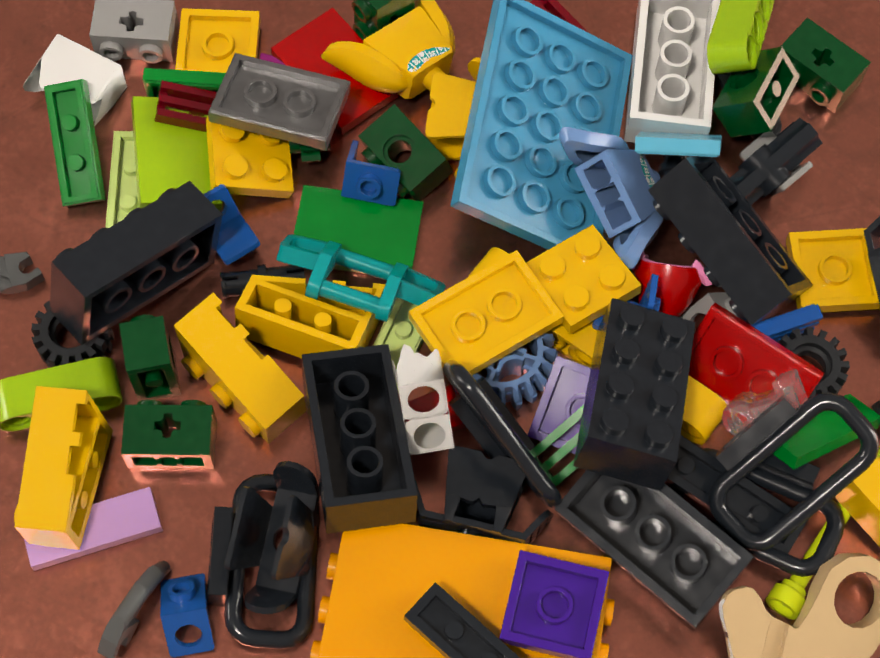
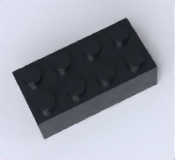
[648,156,813,325]
[50,181,223,345]
[573,298,695,491]
[302,344,418,534]
[554,470,754,629]

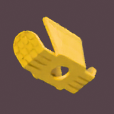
[425,57,481,179]

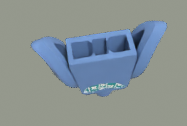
[559,127,663,269]

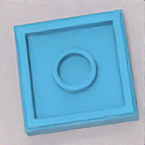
[635,131,722,157]

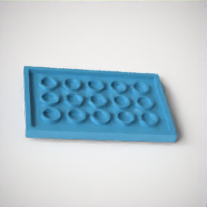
[450,0,633,250]

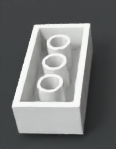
[624,0,720,143]

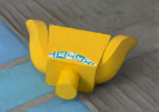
[321,0,455,99]

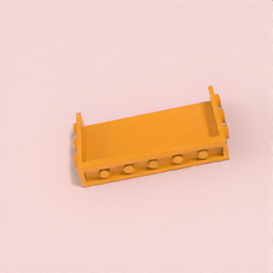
[310,523,615,658]

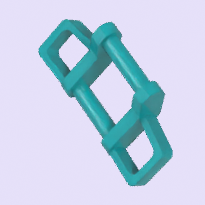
[276,234,446,322]

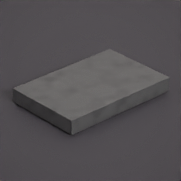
[208,53,350,151]

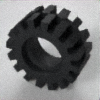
[31,300,114,368]
[779,327,850,399]

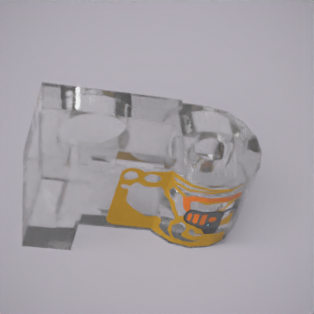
[722,369,808,436]

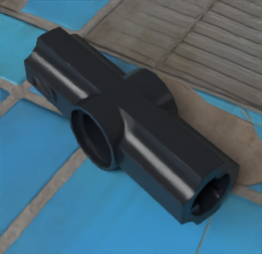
[730,118,823,206]

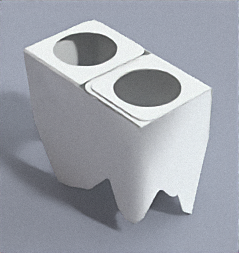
[23,34,127,127]
[392,344,455,455]

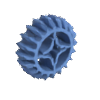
[453,333,558,411]

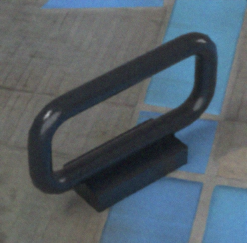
[443,360,562,508]
[708,393,879,551]
[669,448,845,577]
[207,474,320,649]

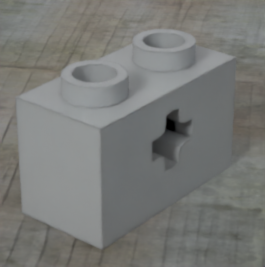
[89,0,179,63]

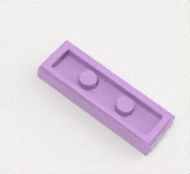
[24,487,163,571]

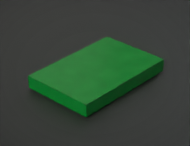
[293,185,424,274]

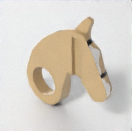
[718,553,880,658]

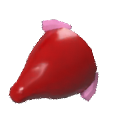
[632,251,712,317]

